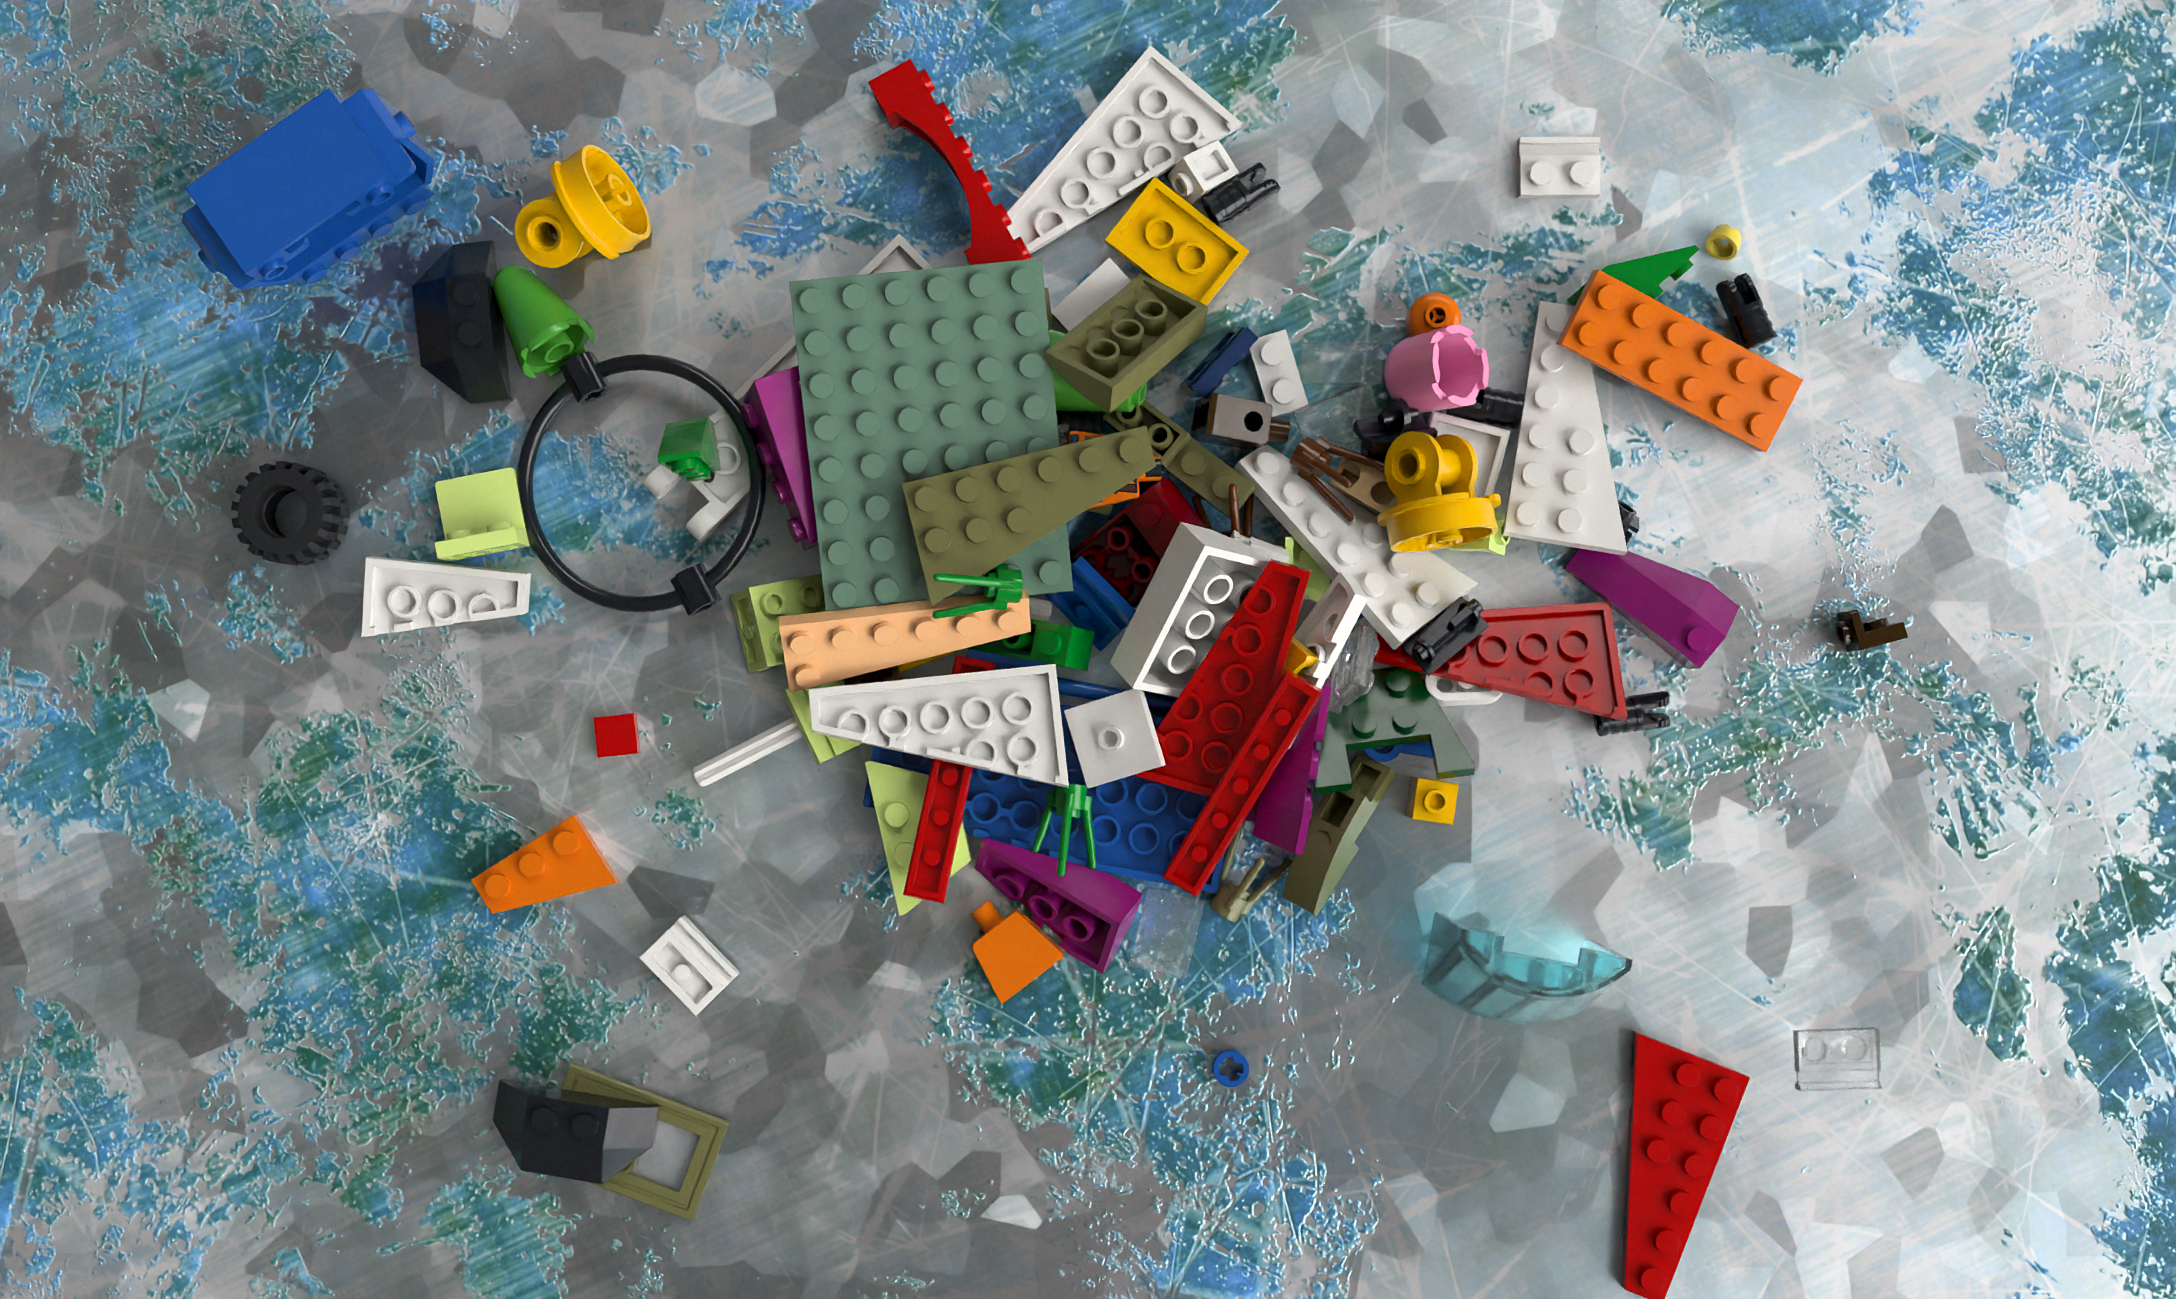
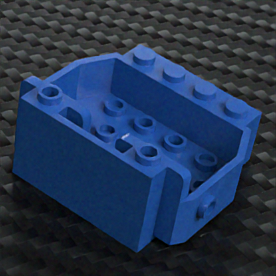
[182,88,435,290]

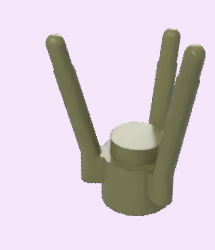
[1209,820,1292,922]

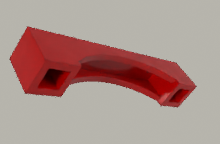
[868,59,1031,265]

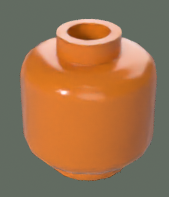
[1405,292,1461,344]

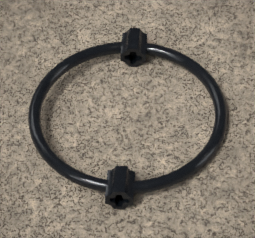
[517,351,766,616]

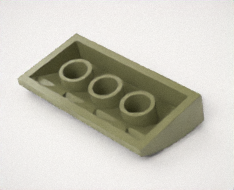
[1044,273,1208,413]

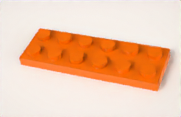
[1556,270,1803,452]

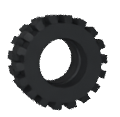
[231,461,350,566]

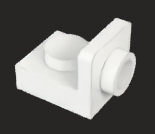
[1168,140,1240,206]

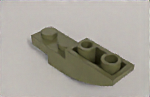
[1102,400,1256,520]
[1282,753,1396,917]

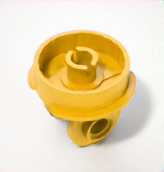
[515,144,651,268]
[1377,431,1501,552]

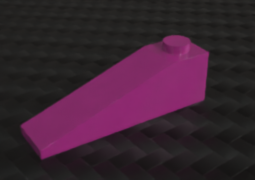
[1563,548,1739,669]
[1245,678,1332,855]
[975,837,1143,974]

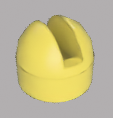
[1705,224,1742,260]

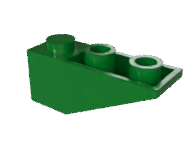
[1567,245,1700,306]
[657,417,721,482]
[966,619,1095,671]

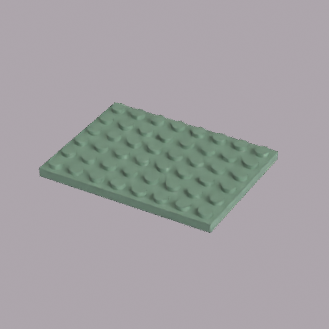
[789,258,1073,611]

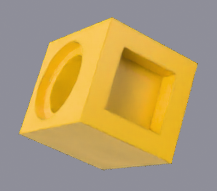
[1405,776,1459,825]

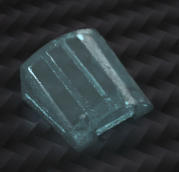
[1422,912,1632,1023]

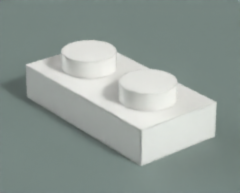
[1249,329,1309,417]

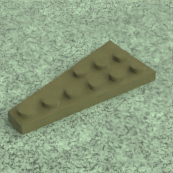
[902,426,1156,606]

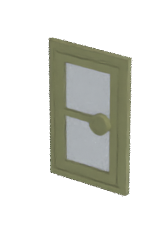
[561,1062,730,1221]

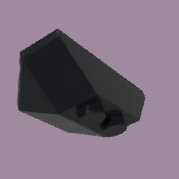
[412,240,512,404]
[493,1079,660,1184]

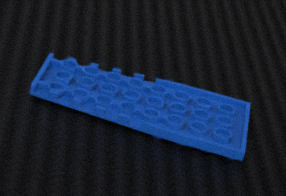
[863,705,1225,894]

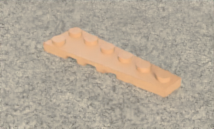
[779,589,1031,692]

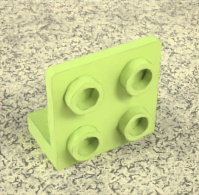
[435,467,530,562]
[730,574,826,673]

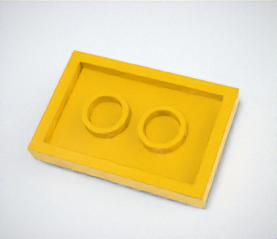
[1105,176,1249,306]

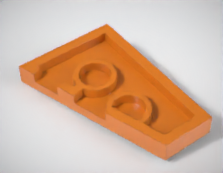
[471,814,620,914]

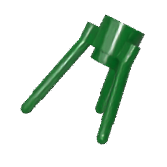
[932,564,1023,619]
[1031,784,1097,877]

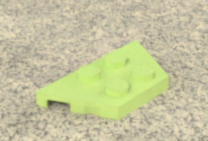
[865,760,971,916]

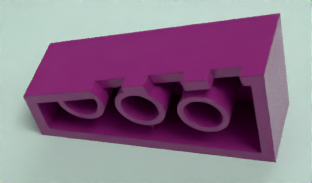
[741,366,819,551]

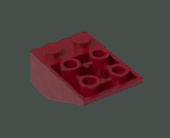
[1070,477,1208,606]

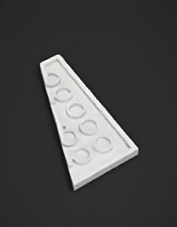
[1007,45,1242,254]
[1502,301,1627,556]
[1234,444,1478,650]
[808,664,1069,788]

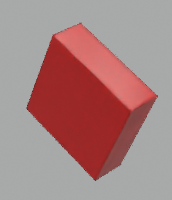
[594,713,641,758]

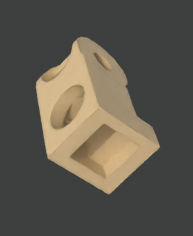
[1328,457,1398,516]

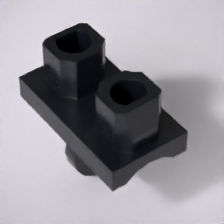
[1353,398,1438,462]

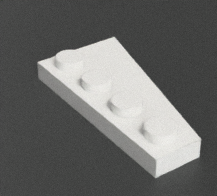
[361,556,531,637]
[1288,571,1368,749]

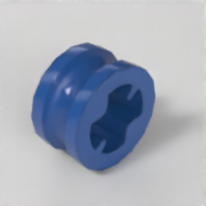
[1212,1049,1249,1087]

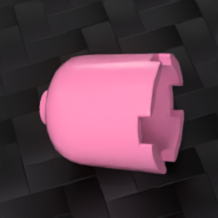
[1384,324,1489,413]

